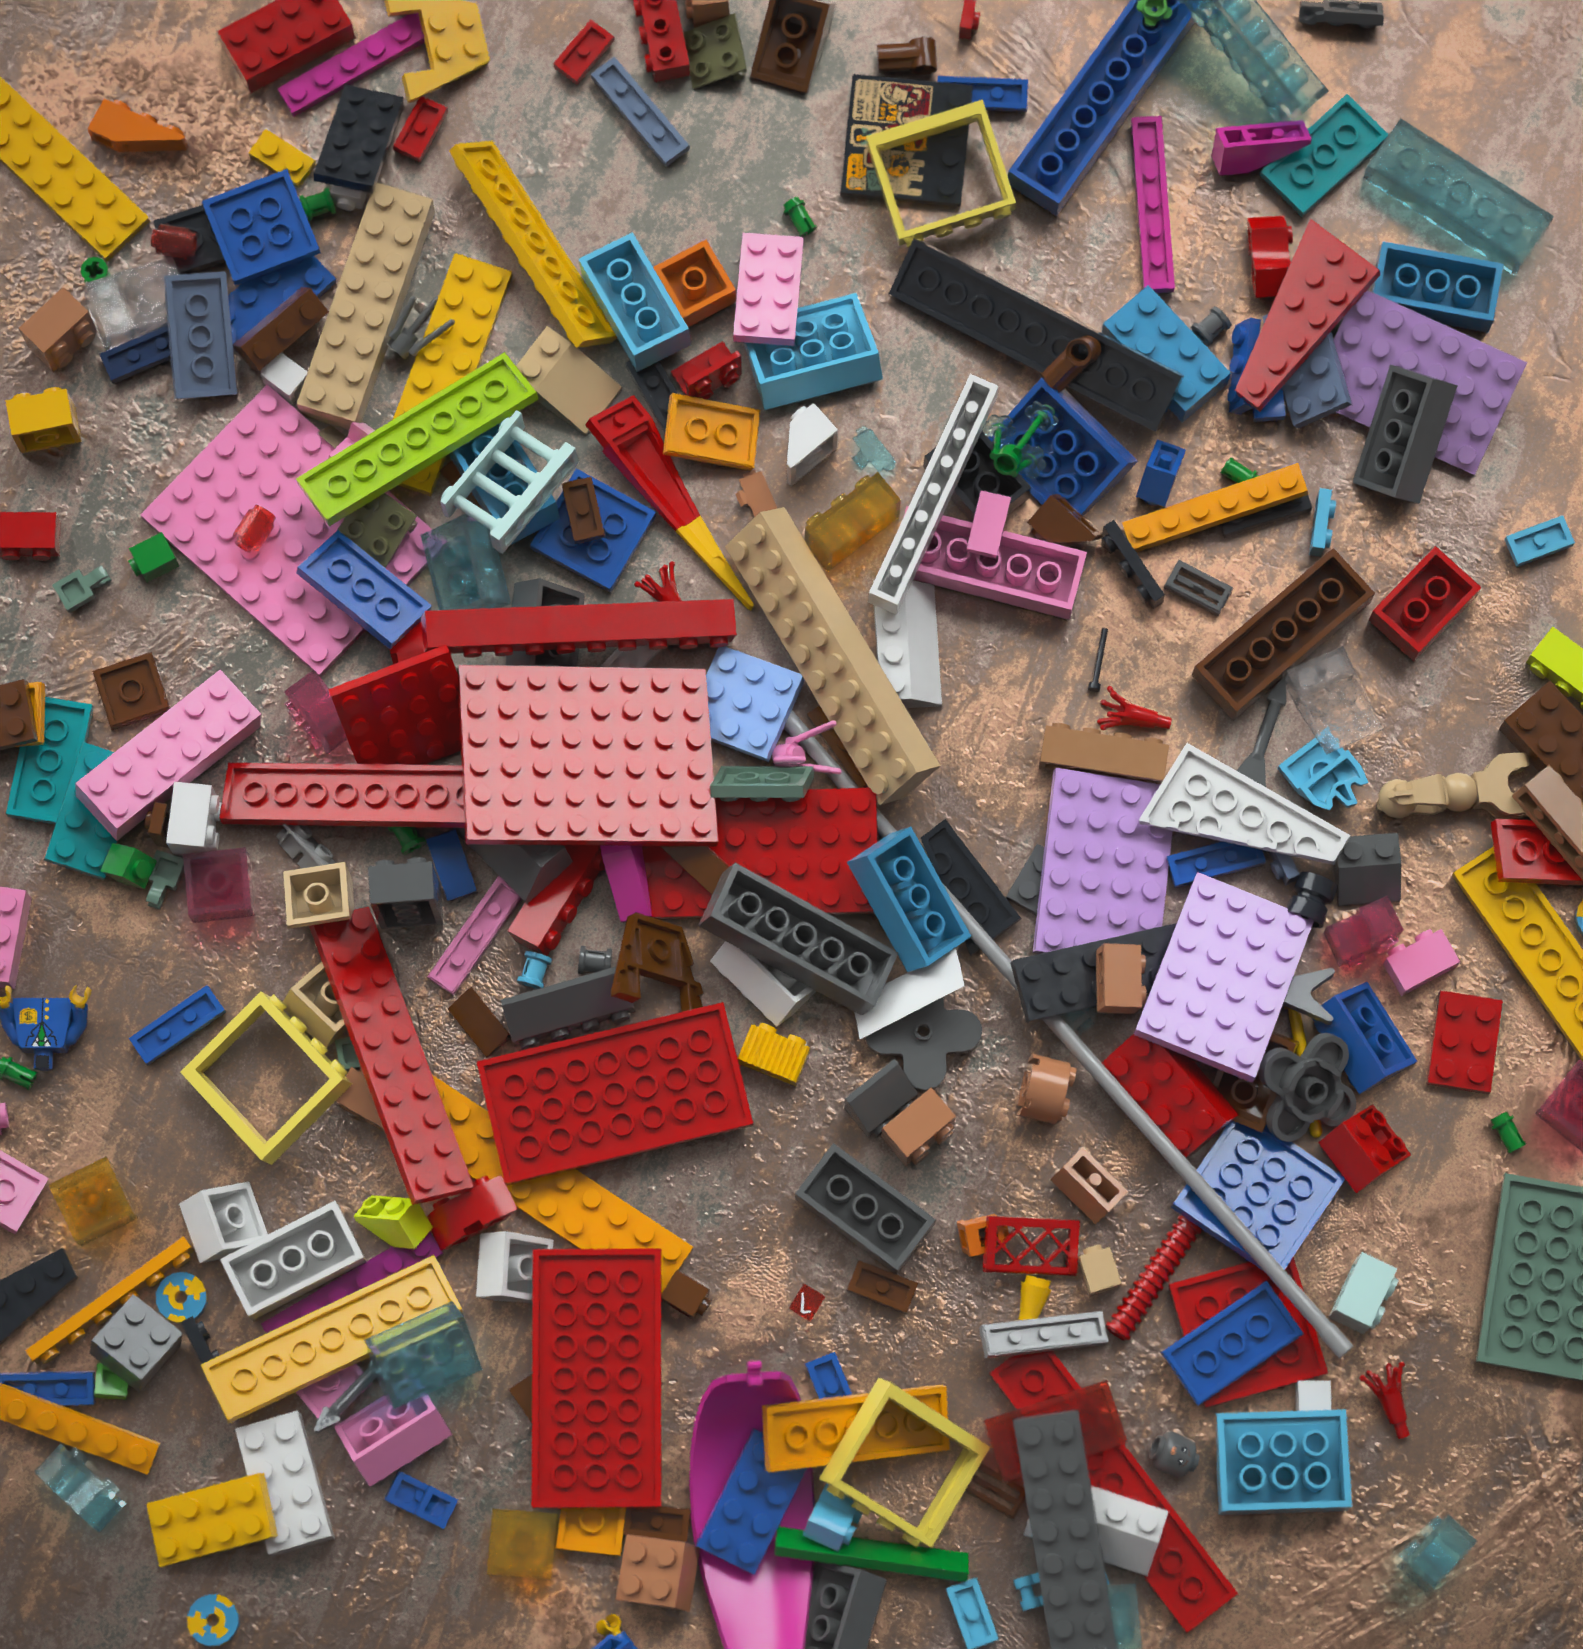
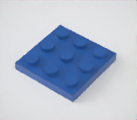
[202,169,321,286]
[530,468,657,593]

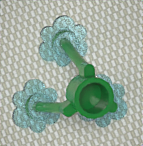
[982,401,1058,479]

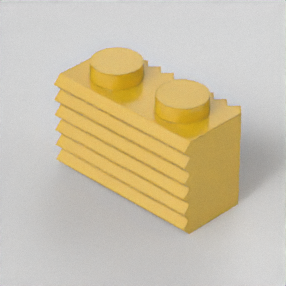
[737,1023,810,1086]

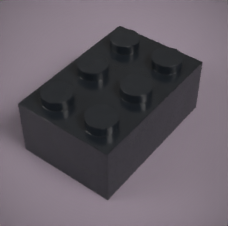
[923,431,1031,523]

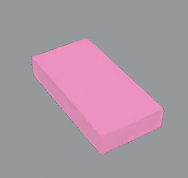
[966,491,1011,558]

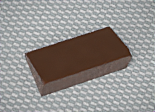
[448,987,511,1058]

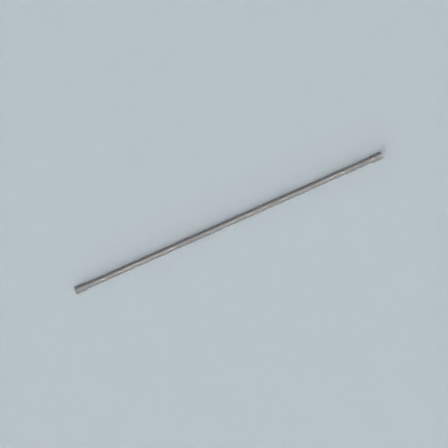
[784,710,1354,1359]

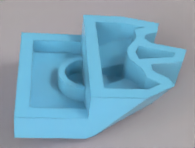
[1277,729,1369,810]

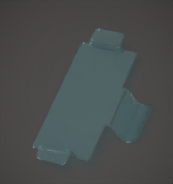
[851,426,897,472]

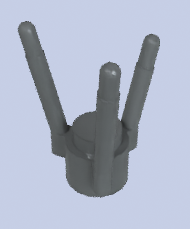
[387,296,455,359]

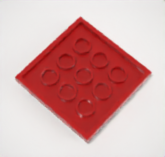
[328,644,461,765]
[1168,1256,1328,1409]

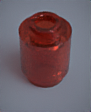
[151,224,197,259]
[233,505,276,553]

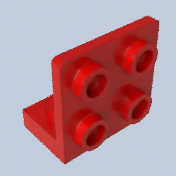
[671,341,742,399]

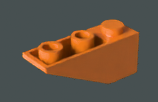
[87,98,188,152]

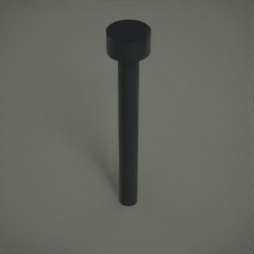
[1088,628,1108,692]

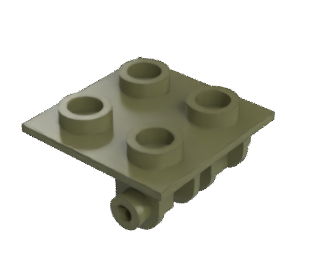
[683,13,747,89]
[338,493,418,567]

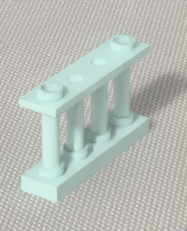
[440,410,578,554]

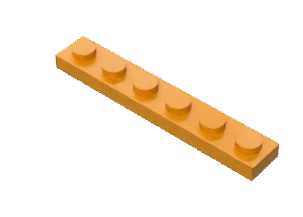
[1122,463,1309,553]
[25,1236,195,1364]
[0,1383,160,1475]

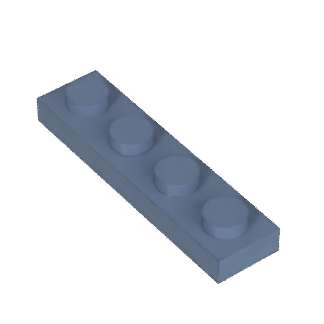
[591,56,690,167]

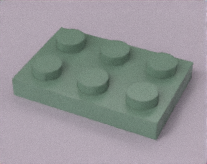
[710,766,814,802]

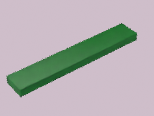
[774,1526,969,1582]

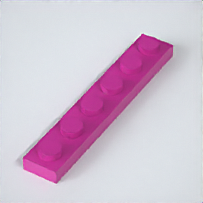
[277,13,425,117]
[1131,116,1175,293]

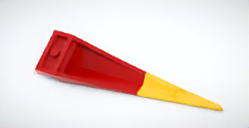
[585,395,754,611]

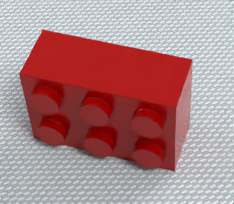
[1368,546,1482,661]

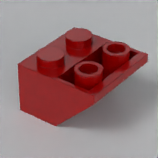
[1318,1104,1411,1194]

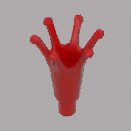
[634,561,682,602]
[1097,686,1172,731]
[1359,1362,1410,1439]

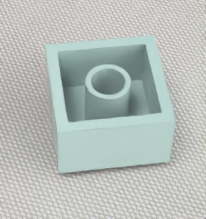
[1328,1252,1399,1334]

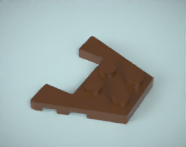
[611,912,704,1012]

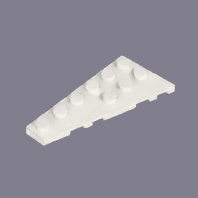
[1138,743,1350,865]

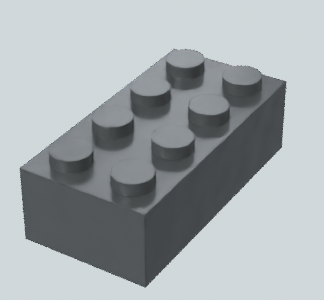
[368,857,443,929]
[795,1143,936,1275]

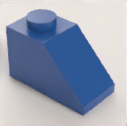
[1136,439,1186,507]

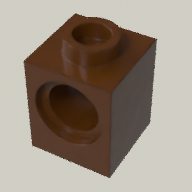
[661,1270,712,1320]

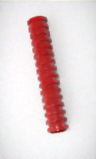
[1105,1215,1202,1341]

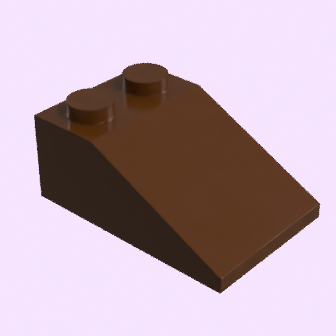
[750,0,836,93]
[1213,1031,1300,1132]

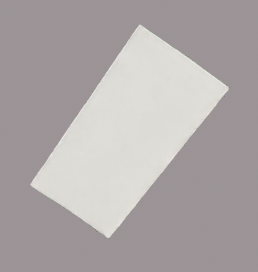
[854,948,964,1039]

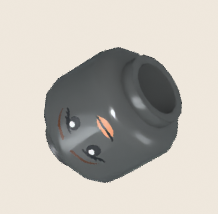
[1149,1431,1200,1478]

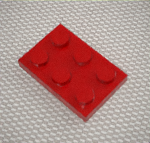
[1491,819,1583,885]
[1426,990,1503,1095]

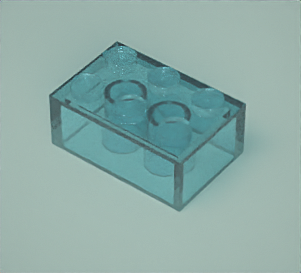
[421,514,511,610]
[364,1301,482,1409]

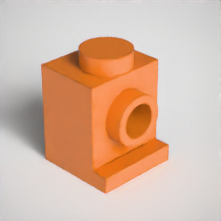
[956,1214,1009,1257]

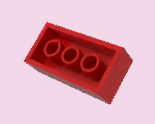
[217,0,356,94]
[1101,1034,1238,1159]

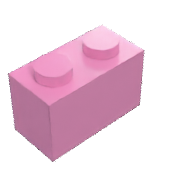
[1383,929,1460,997]

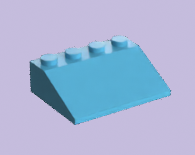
[744,293,883,410]
[1216,1409,1352,1515]

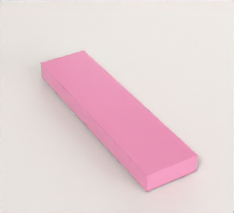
[427,876,522,996]

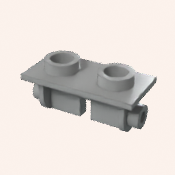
[276,824,336,868]

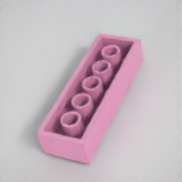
[904,506,1087,620]
[76,670,261,841]

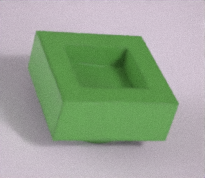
[94,1363,128,1400]

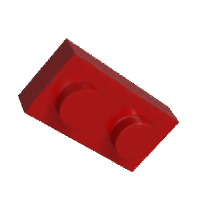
[553,19,615,85]
[393,96,448,163]

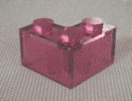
[1323,896,1404,968]

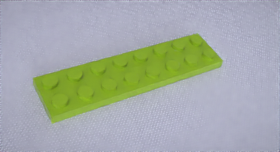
[296,352,539,526]

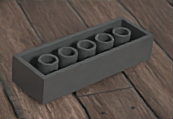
[698,863,898,1015]

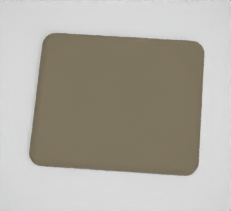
[318,425,347,448]

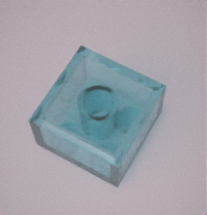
[1397,1514,1478,1593]

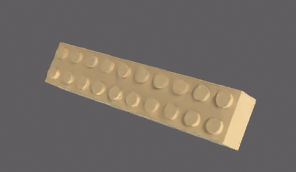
[725,507,940,805]

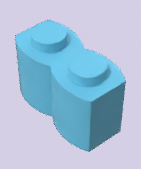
[803,1484,863,1551]

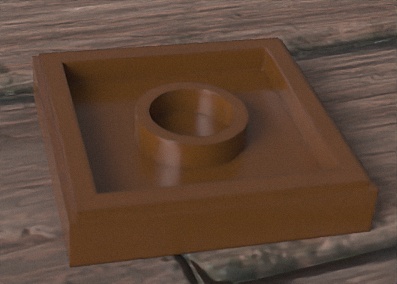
[92,652,171,731]

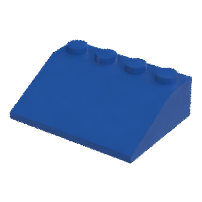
[988,377,1138,516]

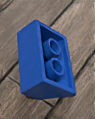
[1312,982,1418,1095]

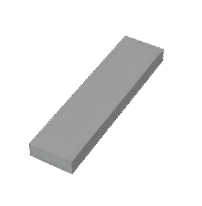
[979,1311,1109,1359]

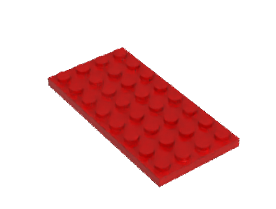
[642,788,878,919]
[476,1002,754,1186]
[532,1248,662,1509]

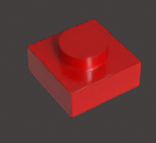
[959,0,981,40]

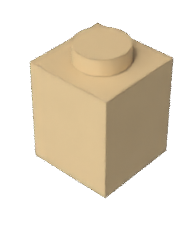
[1078,1244,1122,1297]

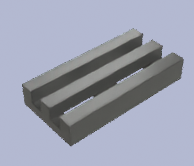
[1164,560,1233,617]

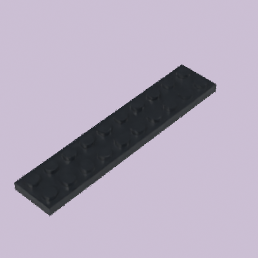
[888,239,1185,432]

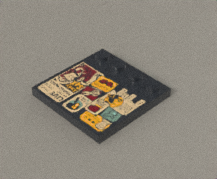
[840,74,973,207]

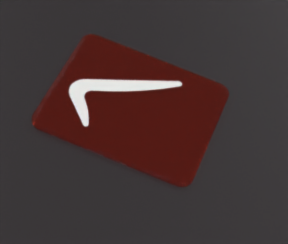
[789,1284,825,1321]

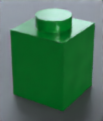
[128,532,180,583]
[100,843,157,889]

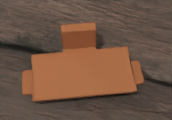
[735,470,778,517]

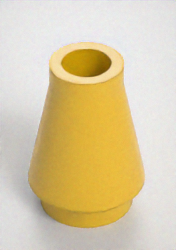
[1018,1275,1052,1320]

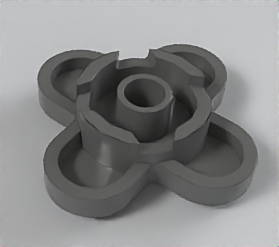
[865,997,982,1091]
[1258,1033,1356,1142]

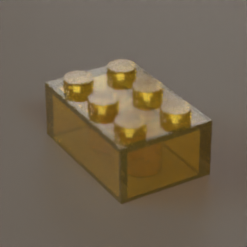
[805,472,901,572]

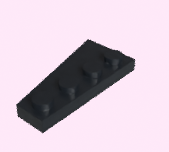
[921,819,1021,957]
[0,1248,78,1345]

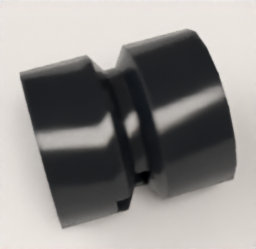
[1286,871,1338,928]

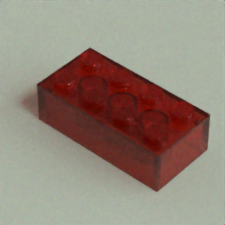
[983,1380,1128,1485]

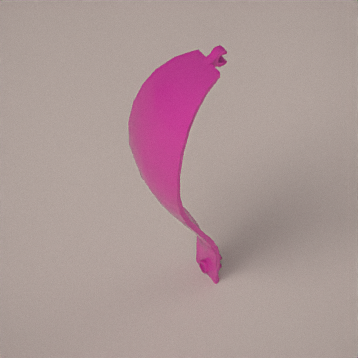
[689,1361,815,1649]

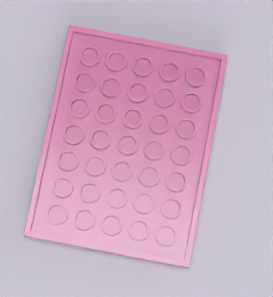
[141,384,447,678]

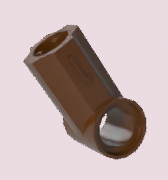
[877,37,938,75]
[1042,336,1101,393]

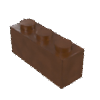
[233,287,329,371]

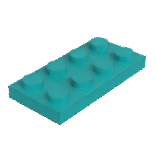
[1260,94,1389,217]
[6,697,94,824]
[44,742,117,880]

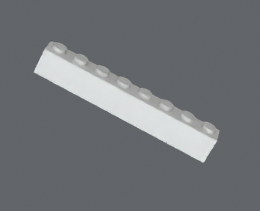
[868,374,999,615]

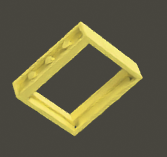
[866,100,1016,247]
[180,992,352,1165]
[819,1378,990,1548]

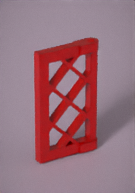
[983,1216,1080,1276]

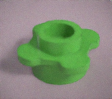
[1136,0,1172,27]

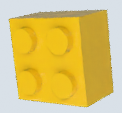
[5,387,82,454]

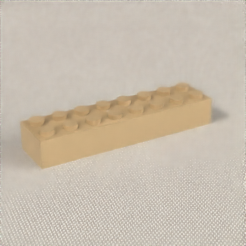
[297,182,435,430]

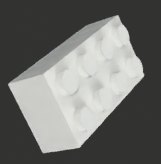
[220,1201,366,1321]
[235,1410,335,1557]

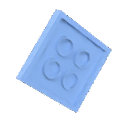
[706,646,805,762]

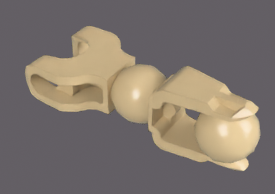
[1377,753,1530,819]

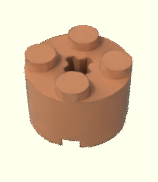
[1017,1054,1076,1124]

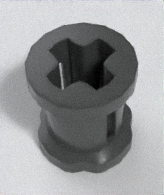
[1191,306,1232,347]
[578,946,612,974]

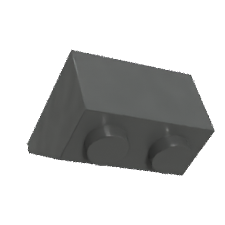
[1333,833,1401,907]
[844,1059,918,1138]

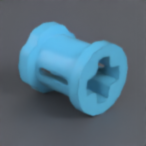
[517,951,552,989]

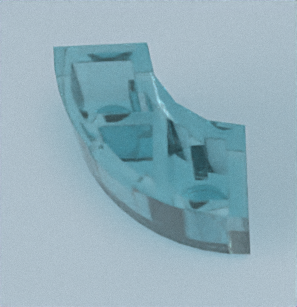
[34,1443,126,1532]

